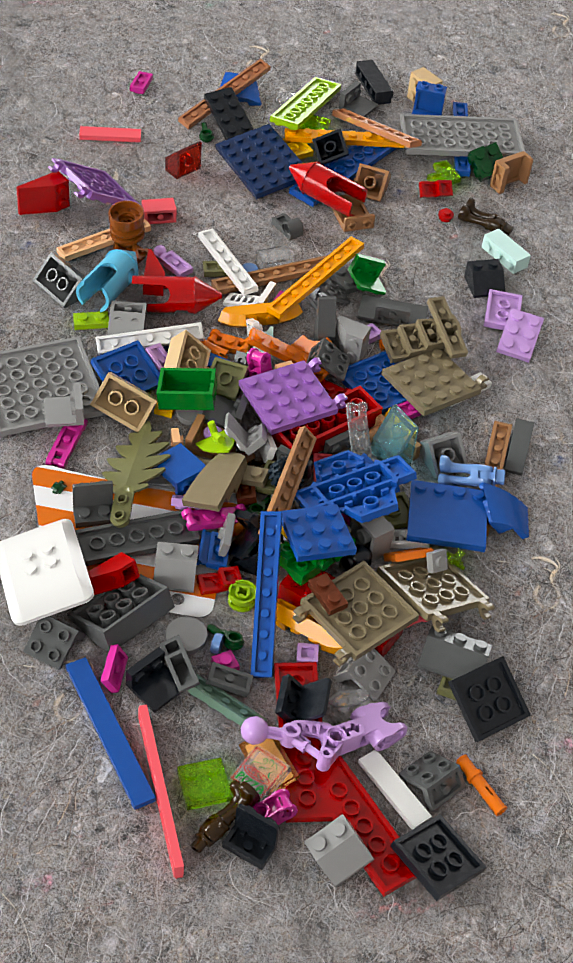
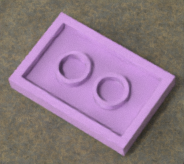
[484,289,522,330]
[496,308,544,363]

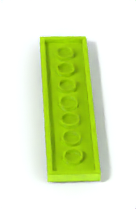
[270,77,342,130]

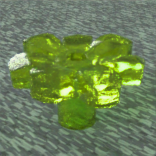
[447,548,466,570]

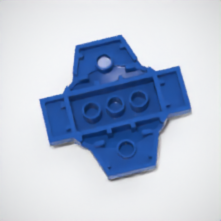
[294,450,417,523]

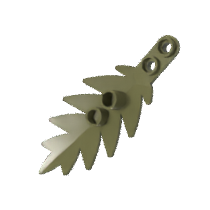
[102,420,171,528]

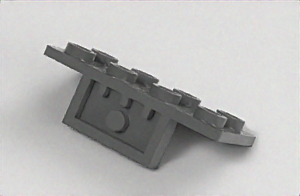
[357,294,428,326]

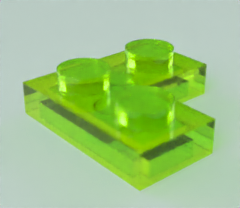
[426,160,461,184]

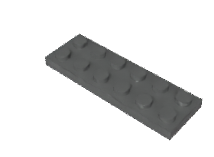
[75,510,200,566]

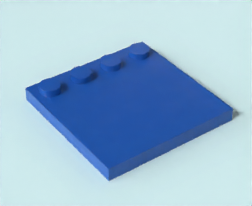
[342,351,407,415]
[406,480,487,552]

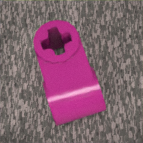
[247,348,273,377]
[252,789,298,825]

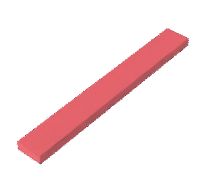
[138,705,184,879]

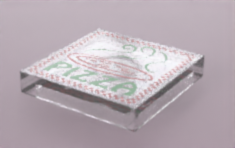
[228,744,292,802]

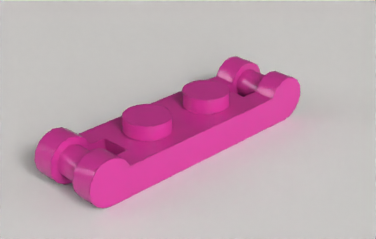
[45,419,88,469]
[181,504,246,531]

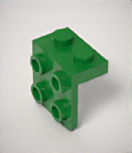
[348,253,387,295]

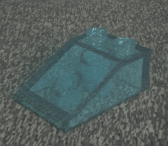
[371,404,419,466]

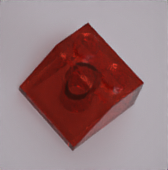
[165,141,202,179]

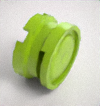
[228,580,256,612]

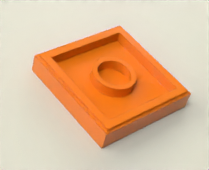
[383,547,434,562]

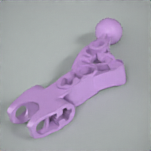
[241,702,408,772]

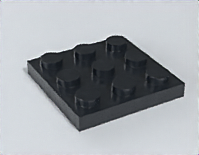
[448,656,531,742]
[390,814,486,901]

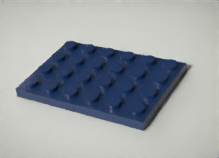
[215,124,302,199]

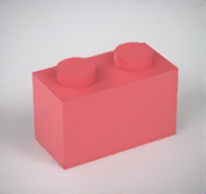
[141,198,177,224]

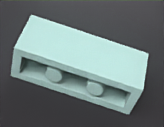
[482,229,531,274]

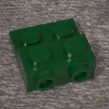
[467,142,503,182]

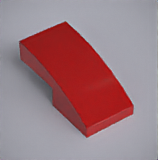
[419,180,453,198]
[196,566,242,596]

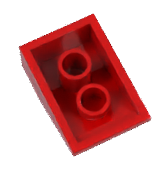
[16,171,70,215]

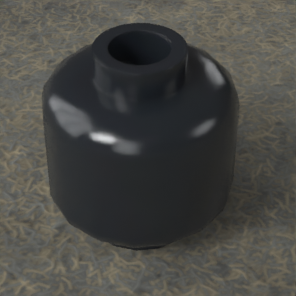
[342,544,372,571]

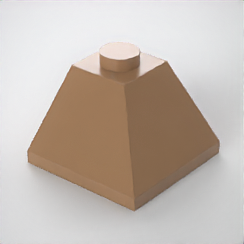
[354,163,391,202]

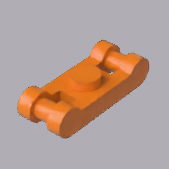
[207,329,253,354]

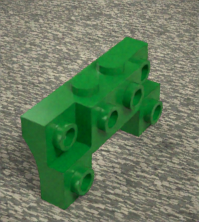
[280,536,356,586]

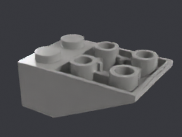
[107,301,147,335]

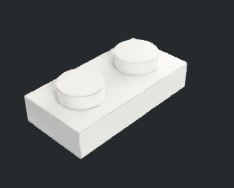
[246,318,263,337]

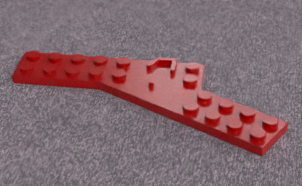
[274,662,416,897]

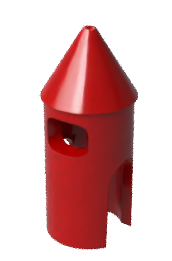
[289,161,368,217]
[132,275,222,314]

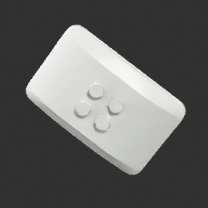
[0,519,94,626]

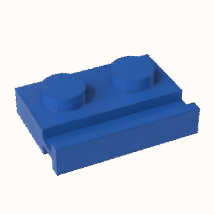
[196,529,229,570]

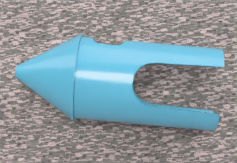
[76,249,139,313]

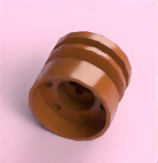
[108,200,145,245]

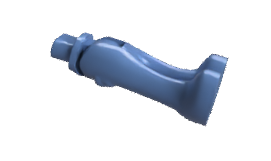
[438,455,506,487]

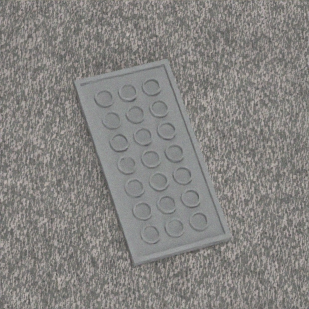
[400,114,525,158]

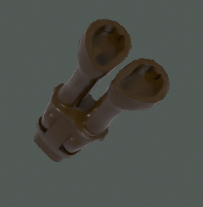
[458,197,514,235]
[190,779,260,853]

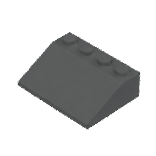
[67,574,175,652]

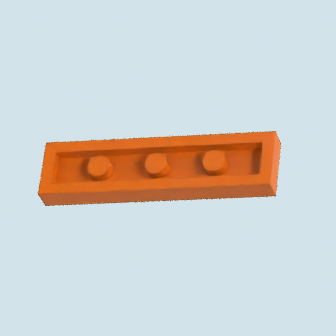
[247,327,309,364]

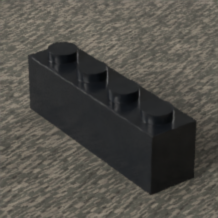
[355,59,394,105]

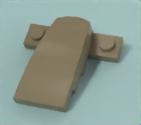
[380,296,468,363]
[182,452,270,512]

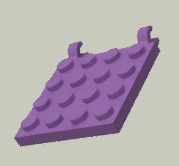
[48,158,139,205]
[239,357,347,435]

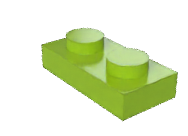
[73,311,109,330]

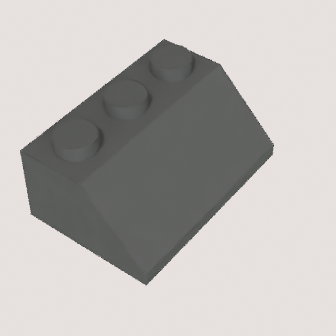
[32,252,85,308]
[417,625,492,679]

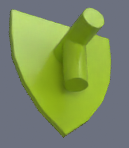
[195,420,235,453]

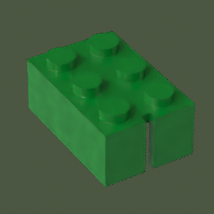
[156,368,218,410]

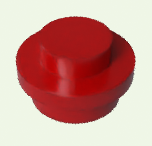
[438,208,454,222]

